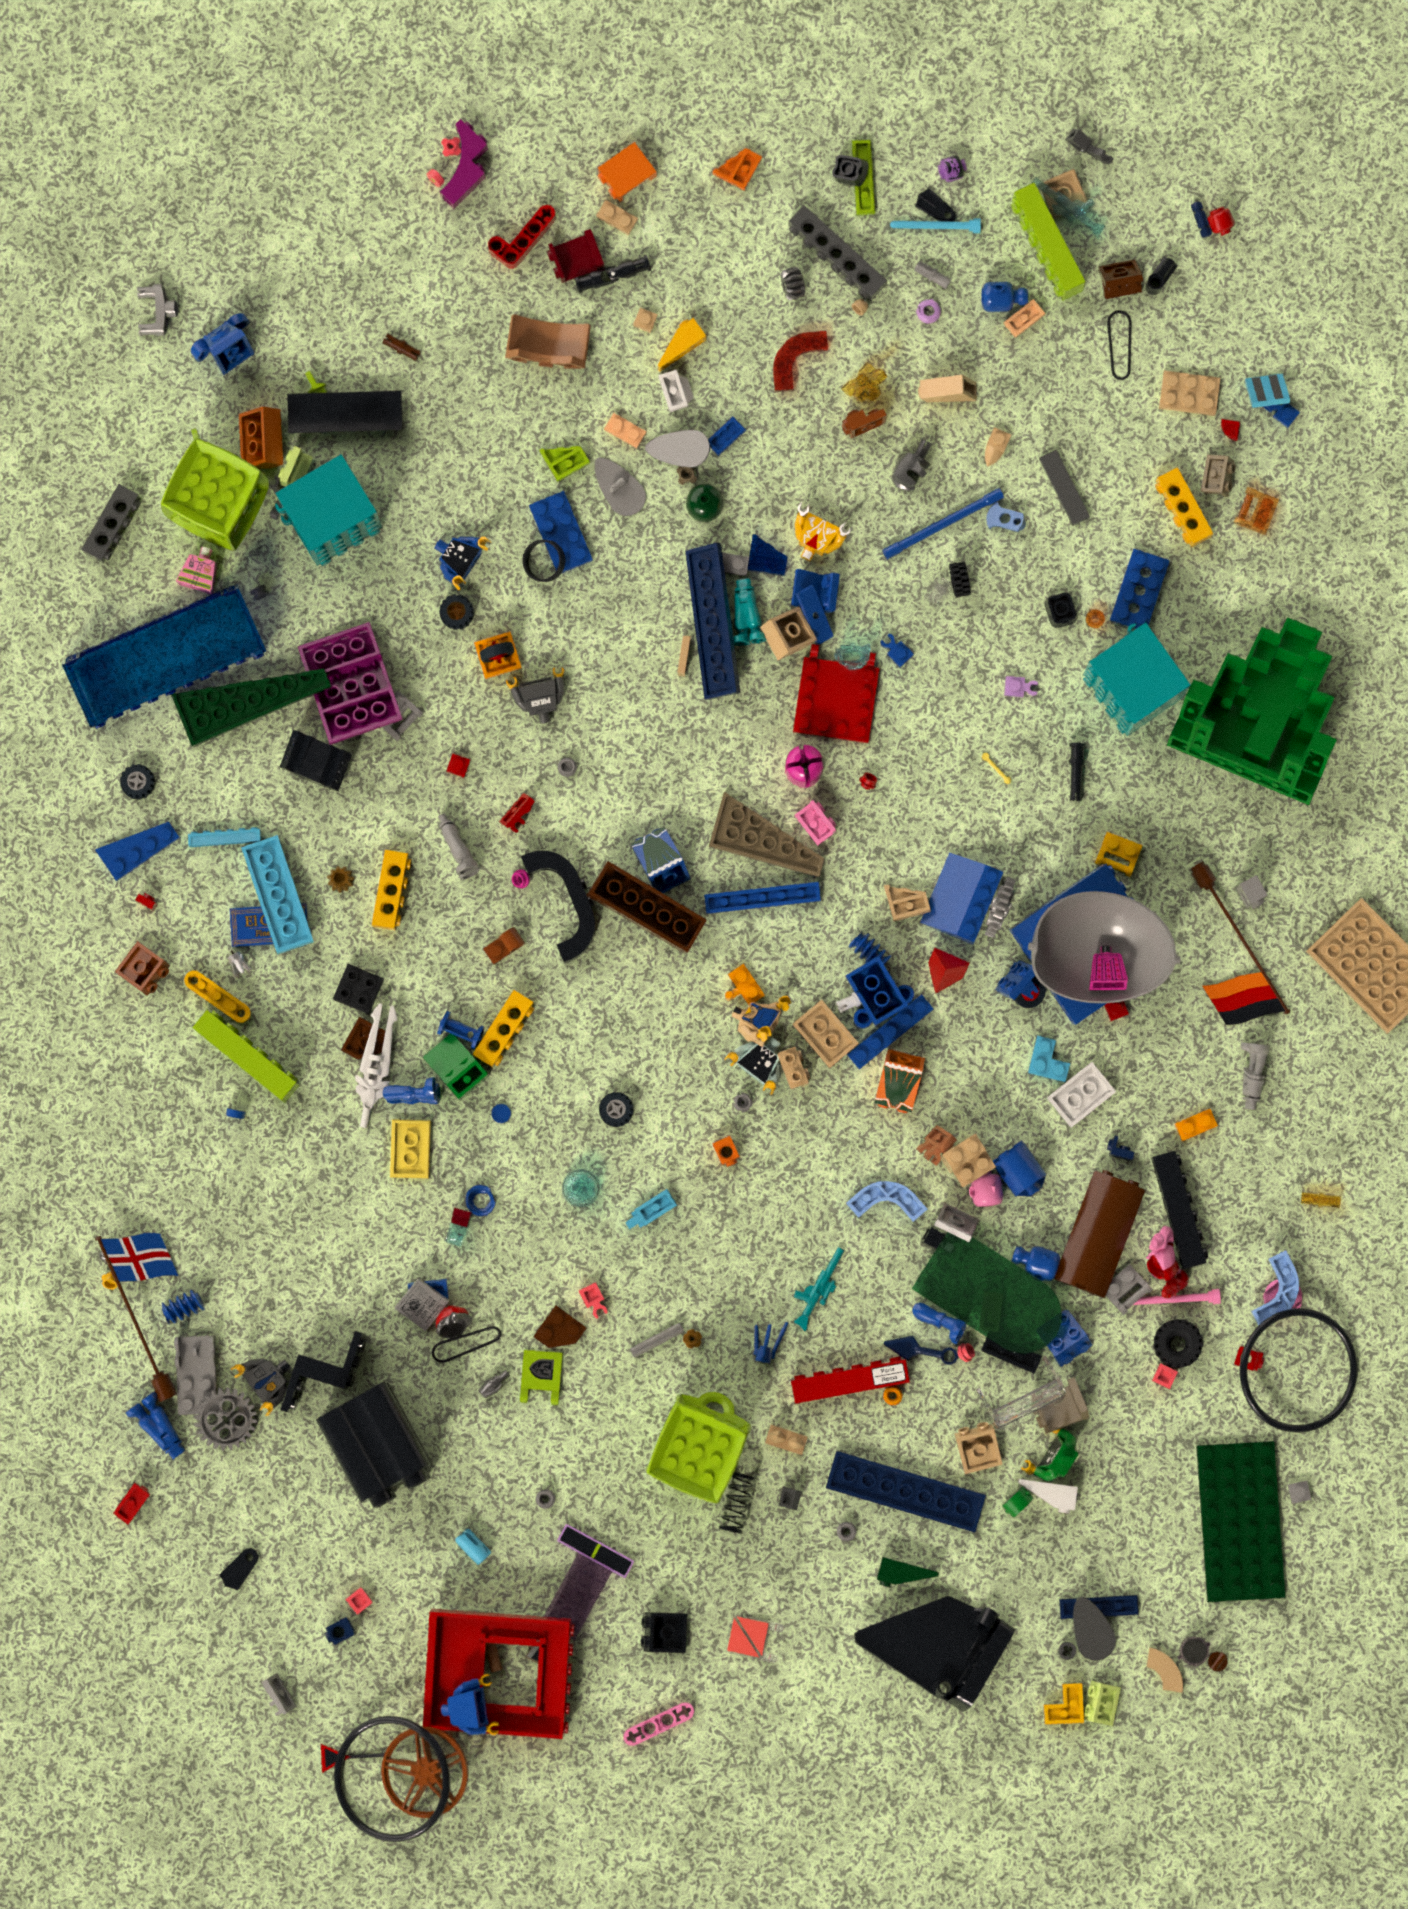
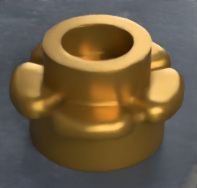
[683,1329,702,1349]

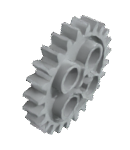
[985,877,1016,938]
[193,1387,257,1451]

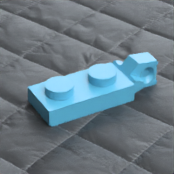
[625,1189,677,1230]

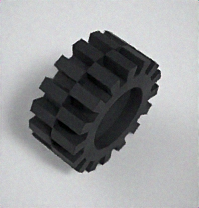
[949,561,971,598]

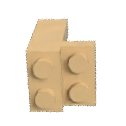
[941,1133,996,1188]

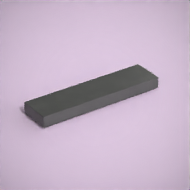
[1039,450,1090,526]

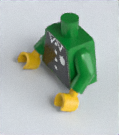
[1021,1428,1079,1481]

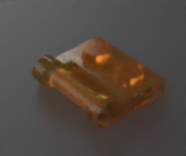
[1234,487,1279,535]

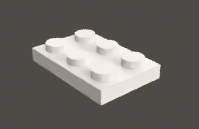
[1047,1062,1116,1128]

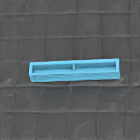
[188,827,261,847]

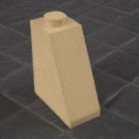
[918,375,977,402]

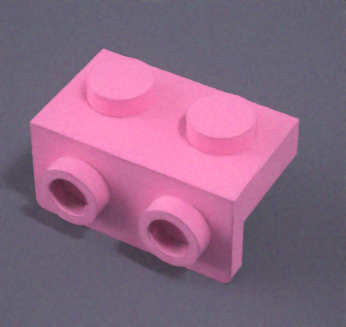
[794,800,837,846]

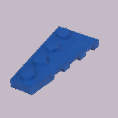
[95,822,180,881]

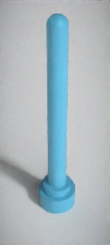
[890,218,981,233]

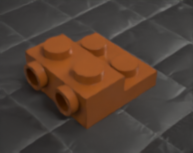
[841,408,887,439]
[114,941,170,996]

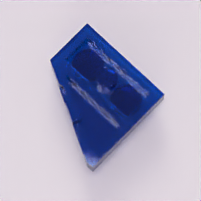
[747,534,788,577]

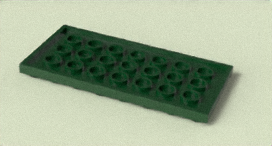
[1196,1441,1285,1602]

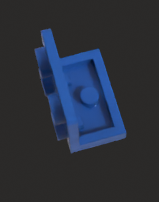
[1036,1309,1093,1367]

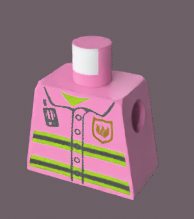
[176,547,217,595]

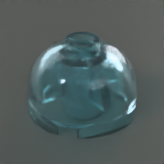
[562,1169,600,1208]

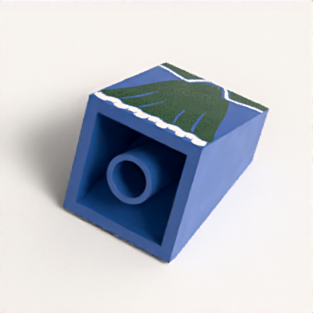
[631,826,691,893]

